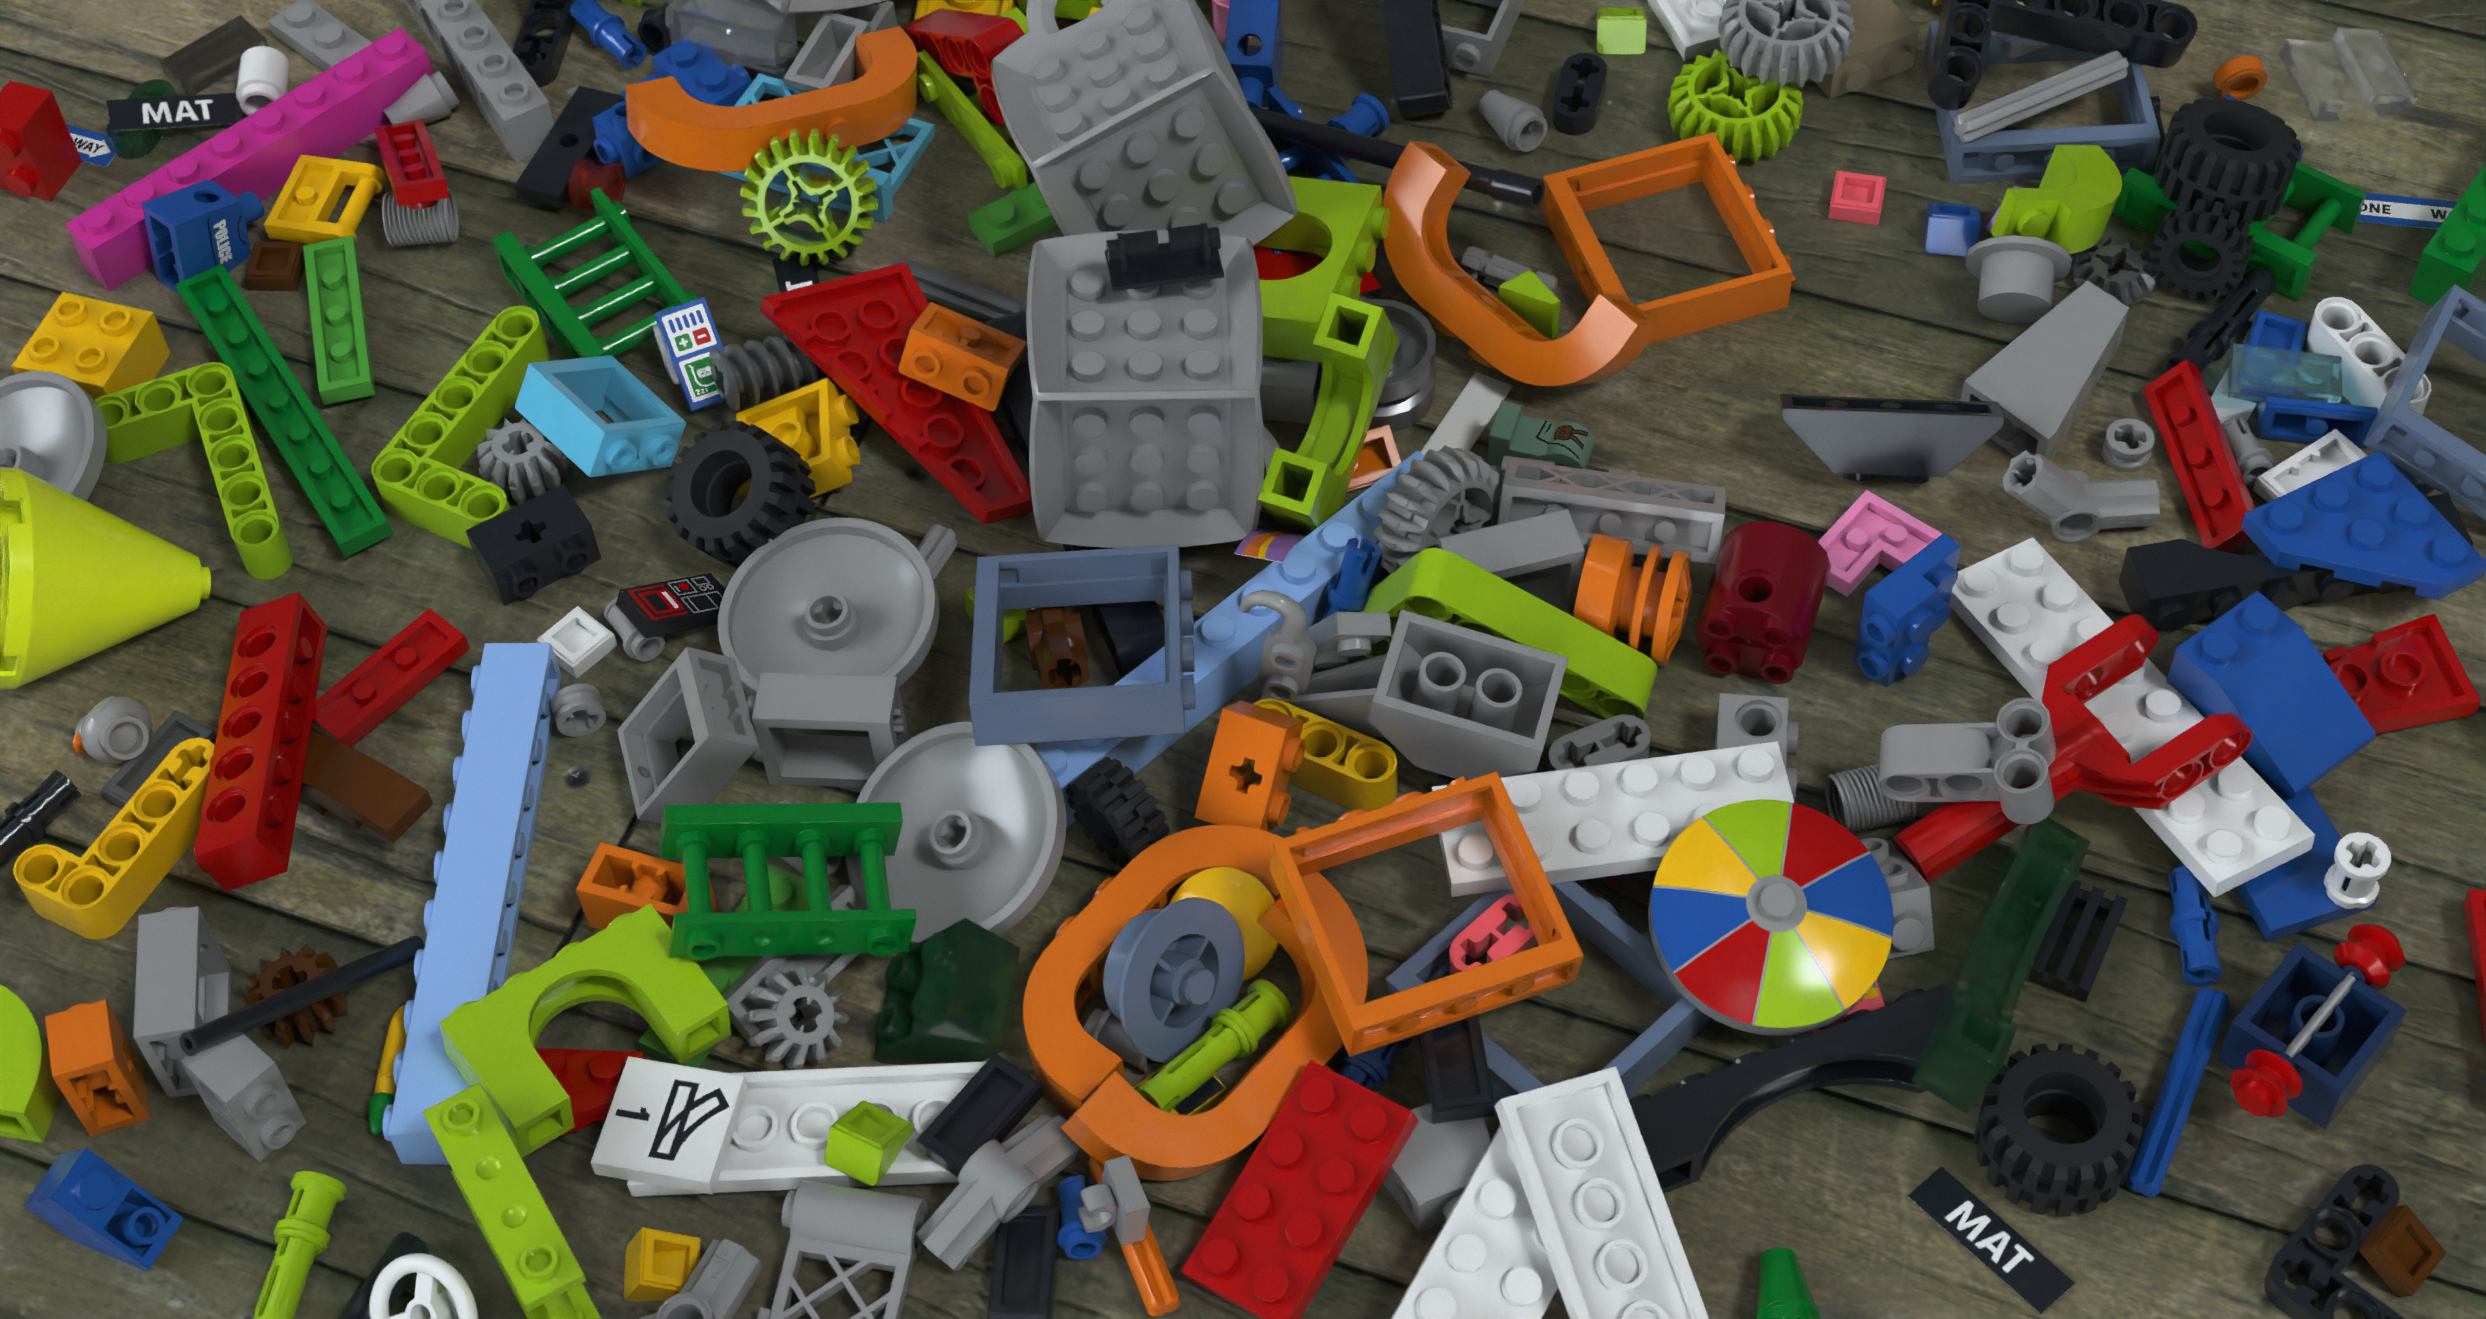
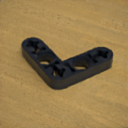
[2264,1164,2405,1319]

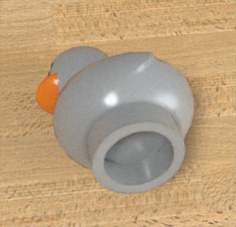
[72,695,153,764]

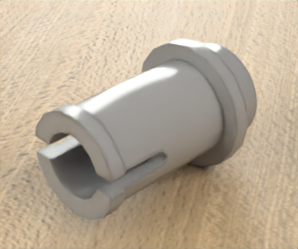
[2221,418,2274,486]
[604,597,665,661]
[1084,1008,1154,1073]

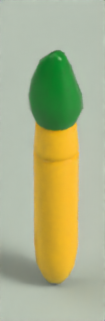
[368,1005,407,1135]

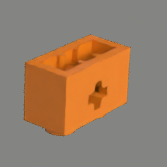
[1194,700,1306,832]
[576,842,719,930]
[45,999,150,1137]

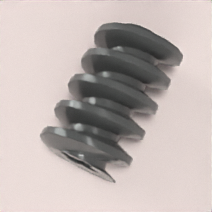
[709,335,826,412]

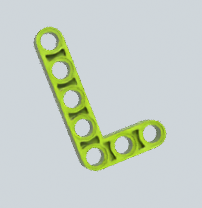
[371,306,550,549]
[94,362,293,580]
[1361,548,1658,720]

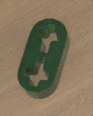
[106,79,177,159]

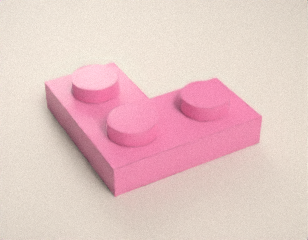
[1818,490,1958,597]

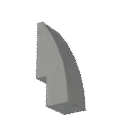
[783,1,898,91]

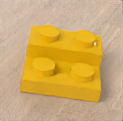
[736,378,861,501]

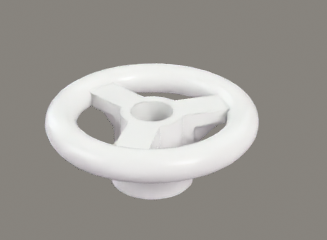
[369,1253,478,1319]

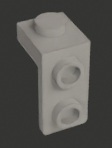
[1860,838,1935,960]

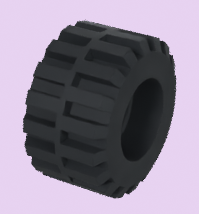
[2154,97,2301,224]
[665,421,816,569]
[1974,1043,2144,1217]

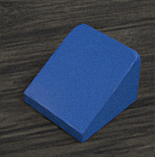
[1925,202,1981,257]

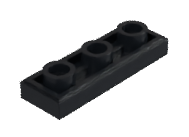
[514,86,624,209]

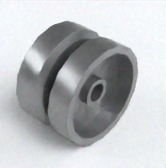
[1321,299,1436,432]

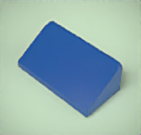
[2256,396,2378,449]

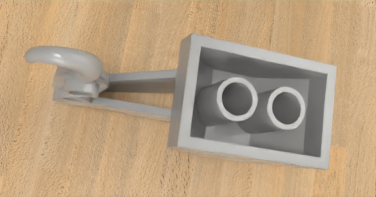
[1240,590,1568,781]

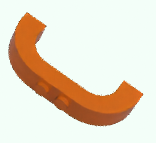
[625,26,917,172]
[1382,141,1661,386]
[1023,824,1283,1118]
[1060,872,1368,1181]

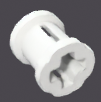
[2324,832,2391,909]

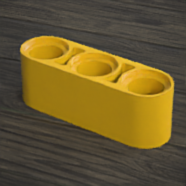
[1250,699,1398,812]

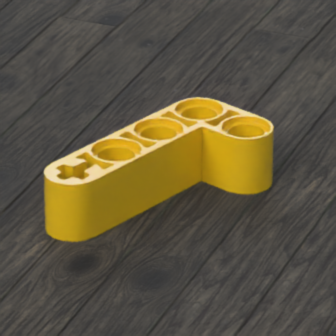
[13,737,215,940]

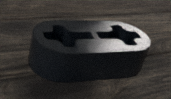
[1553,53,1607,135]

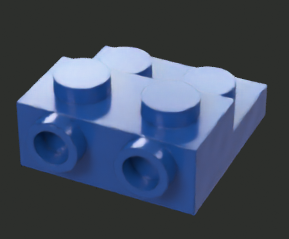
[618,35,752,106]
[1854,533,1961,688]

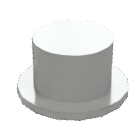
[1965,235,2072,324]

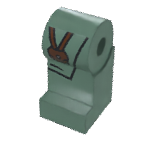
[1488,400,1595,469]

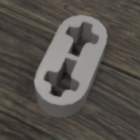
[1548,714,1651,771]

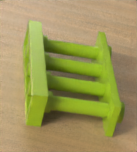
[917,7,1030,192]
[422,1082,601,1319]

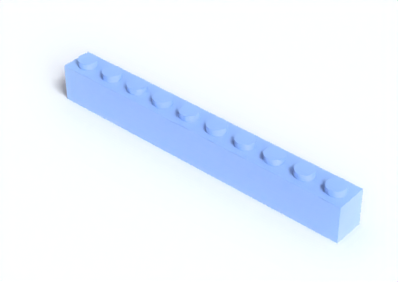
[1033,451,1424,828]
[383,643,562,1164]

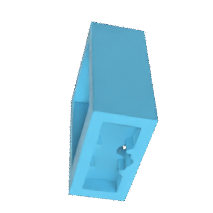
[514,355,687,477]

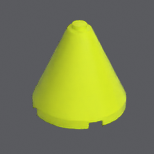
[0,467,211,689]

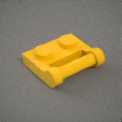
[264,154,387,244]

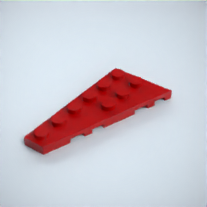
[760,262,1033,525]

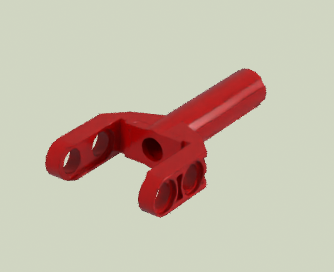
[1894,614,2253,884]

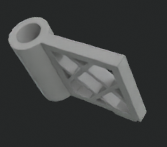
[757,1180,928,1319]

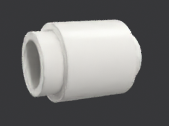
[236,46,290,115]

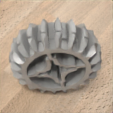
[1718,0,1855,89]
[1374,445,1502,575]

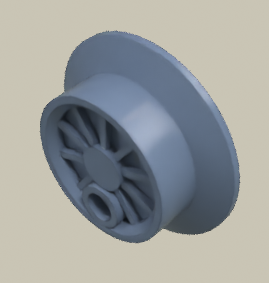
[1103,897,1245,1063]

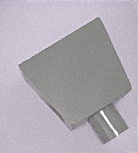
[1382,1103,1491,1231]

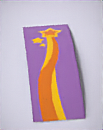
[1234,527,1307,563]

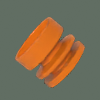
[1573,533,1692,667]

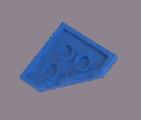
[2241,450,2486,600]

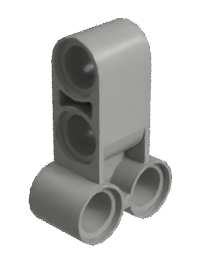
[1877,697,2057,825]

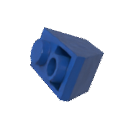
[23,1148,184,1271]

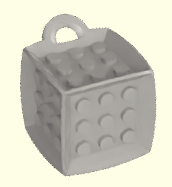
[991,0,1298,247]
[1026,230,1281,548]

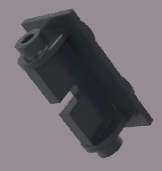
[1105,222,1224,291]

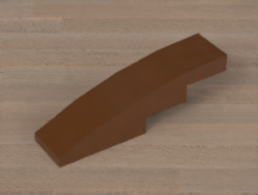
[299,730,433,844]

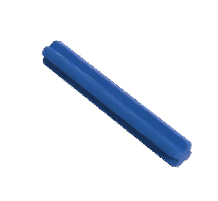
[2126,987,2230,1197]

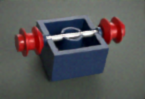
[2218,923,2407,1130]

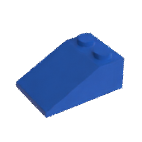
[2166,591,2376,799]

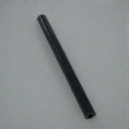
[179,935,425,1056]

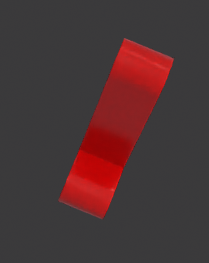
[901,8,1025,125]

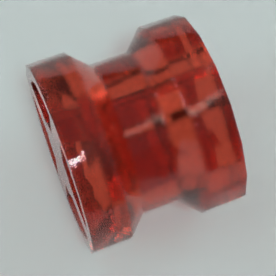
[569,158,626,209]

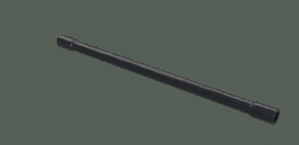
[1248,105,1545,210]

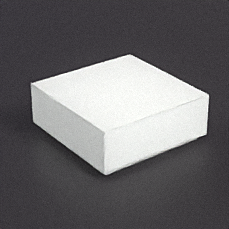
[537,606,617,679]

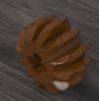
[244,944,349,1048]

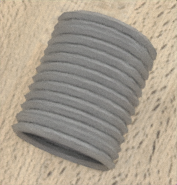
[382,188,459,247]
[1825,763,1917,834]

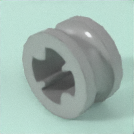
[2102,418,2155,472]
[551,683,606,737]

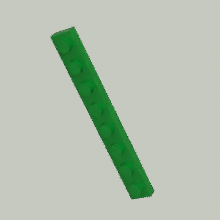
[175,263,393,558]

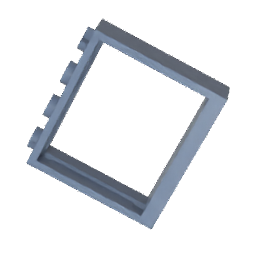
[1924,14,2161,184]
[2363,284,2486,520]
[969,544,1196,746]
[1385,881,1709,1104]

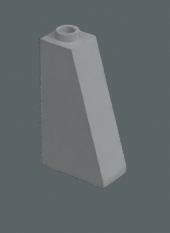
[1960,280,2129,461]

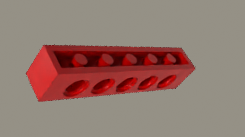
[193,591,328,892]

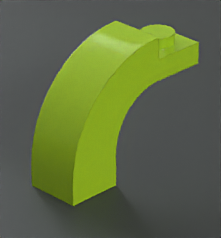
[1990,145,2122,254]
[0,984,60,1143]

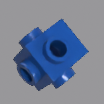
[592,100,664,179]

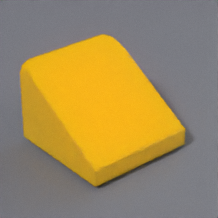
[623,1227,701,1302]

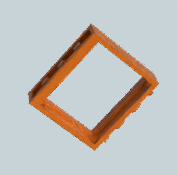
[1542,132,1796,345]
[1270,771,1584,1057]

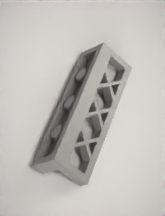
[1498,459,1726,564]

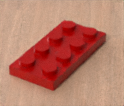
[1181,1060,1419,1319]

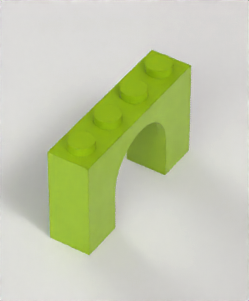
[1256,176,1390,363]
[1258,292,1400,535]
[439,903,731,1159]

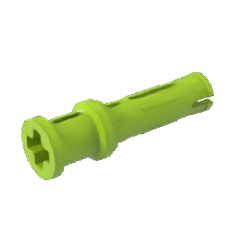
[1136,979,1292,1113]
[252,1171,347,1319]

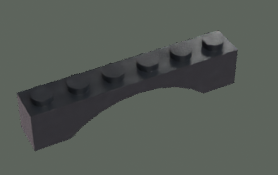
[2119,493,2474,631]
[1629,983,1981,1194]

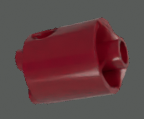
[1695,521,1831,684]

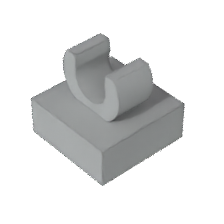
[1078,1155,1150,1246]

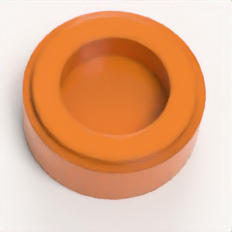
[2213,55,2267,101]

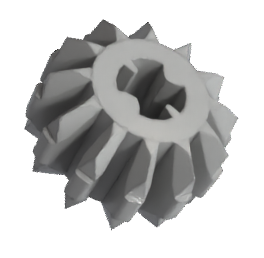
[477,417,569,505]
[743,966,850,1070]

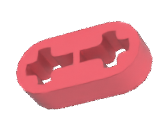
[1449,893,1539,975]

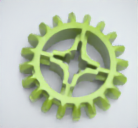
[1667,49,1803,165]
[740,128,878,266]

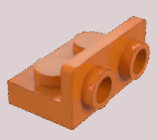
[898,302,1027,411]

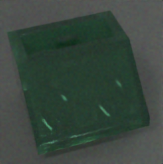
[873,918,1020,1065]

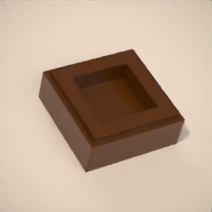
[244,242,305,291]
[2358,1205,2446,1298]

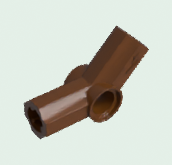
[1024,605,1090,689]

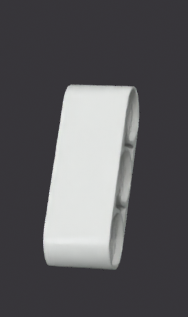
[2304,297,2431,415]

